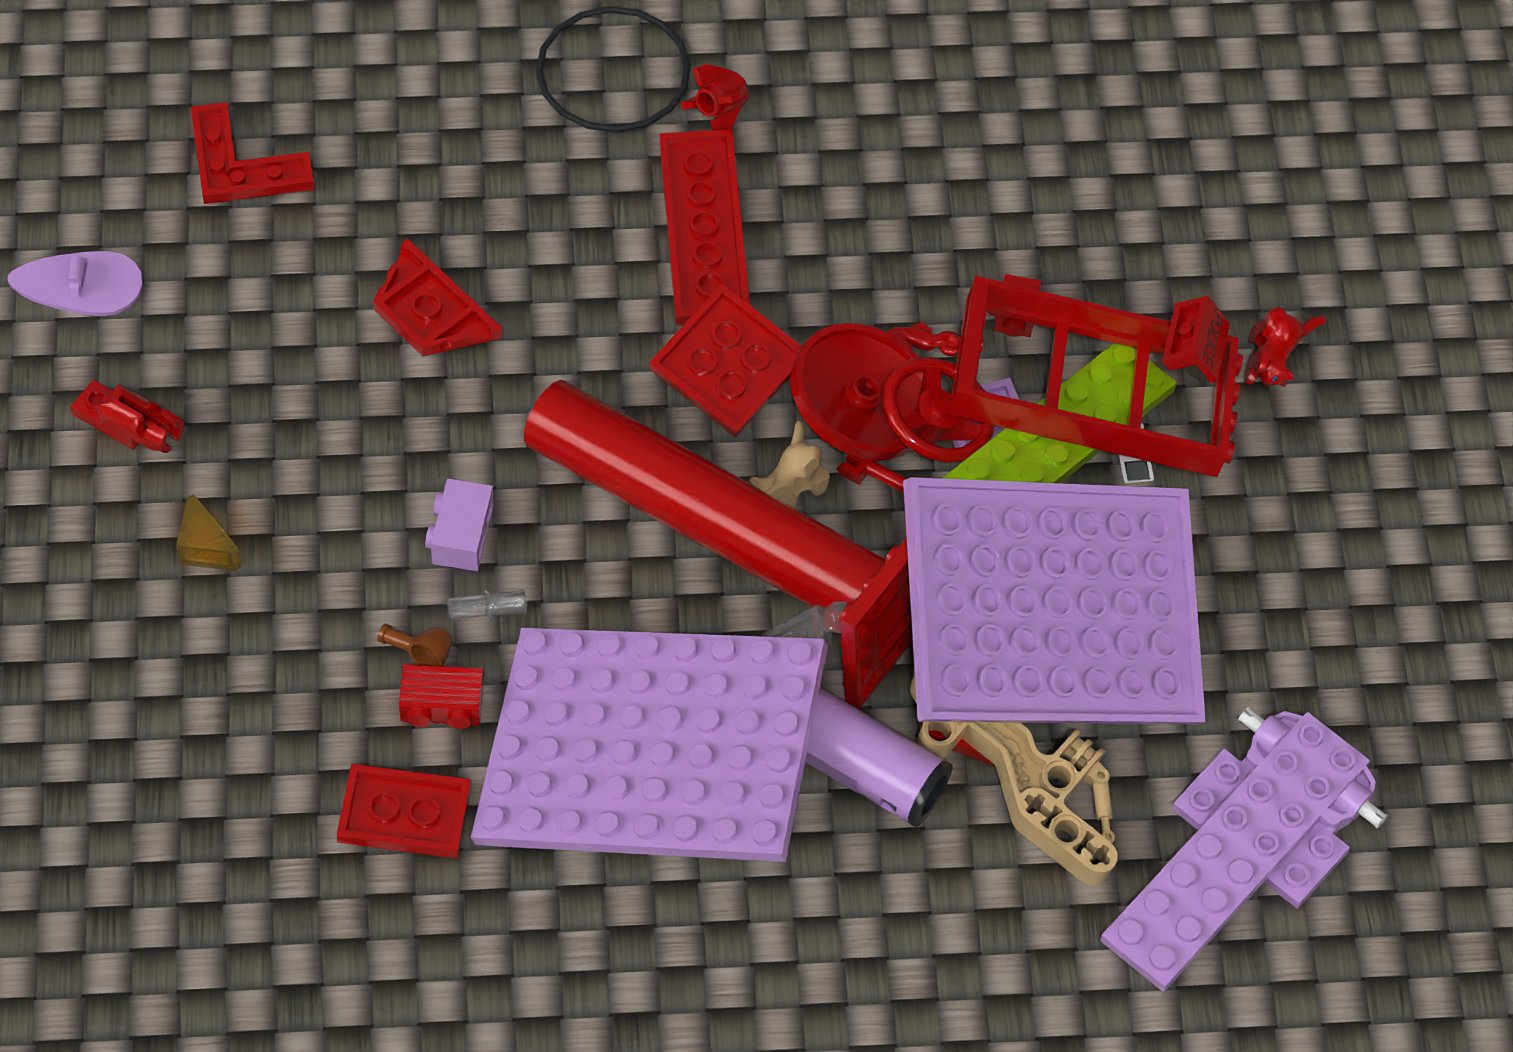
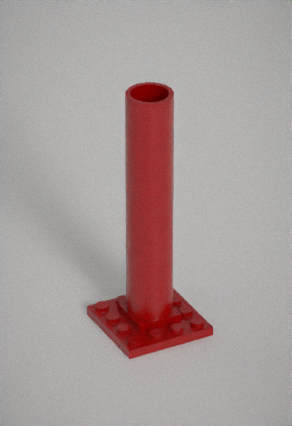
[524,379,913,710]

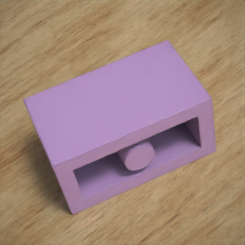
[425,478,494,571]

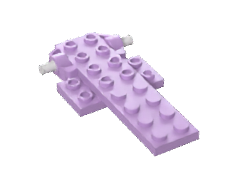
[1101,707,1388,993]

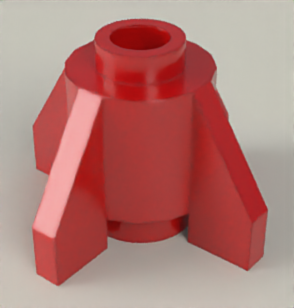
[680,63,749,131]

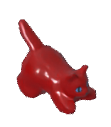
[1243,307,1327,387]

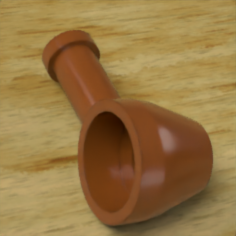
[377,623,452,665]

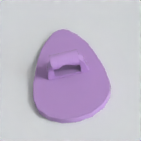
[7,251,143,316]

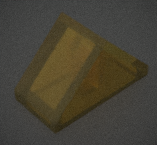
[176,494,241,571]

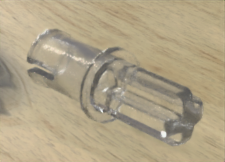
[447,589,527,621]

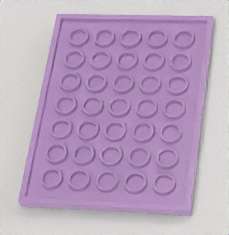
[903,477,1206,725]
[471,628,828,862]

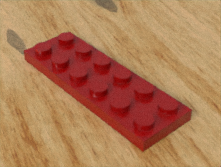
[659,130,750,325]

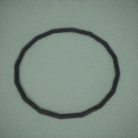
[536,6,691,132]

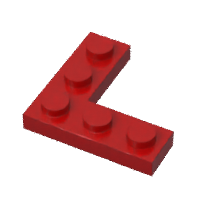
[191,102,314,204]

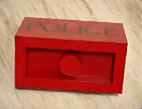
[1162,295,1230,383]

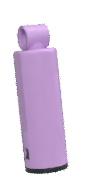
[805,687,953,827]

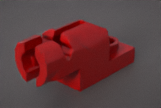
[70,380,184,453]

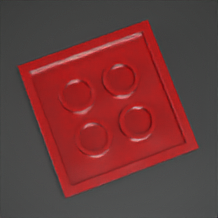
[648,283,802,438]

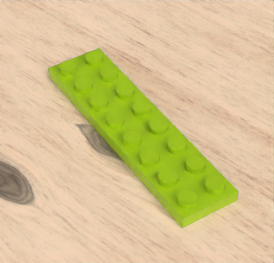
[942,343,1178,484]

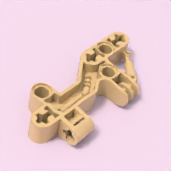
[910,674,1118,886]

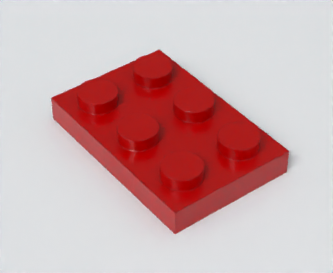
[336,764,471,859]

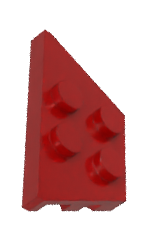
[373,238,503,357]

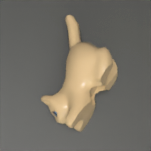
[750,421,830,508]

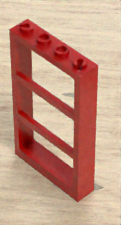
[949,275,1243,477]

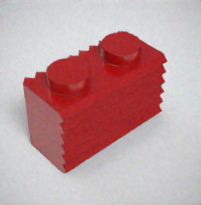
[399,663,484,729]

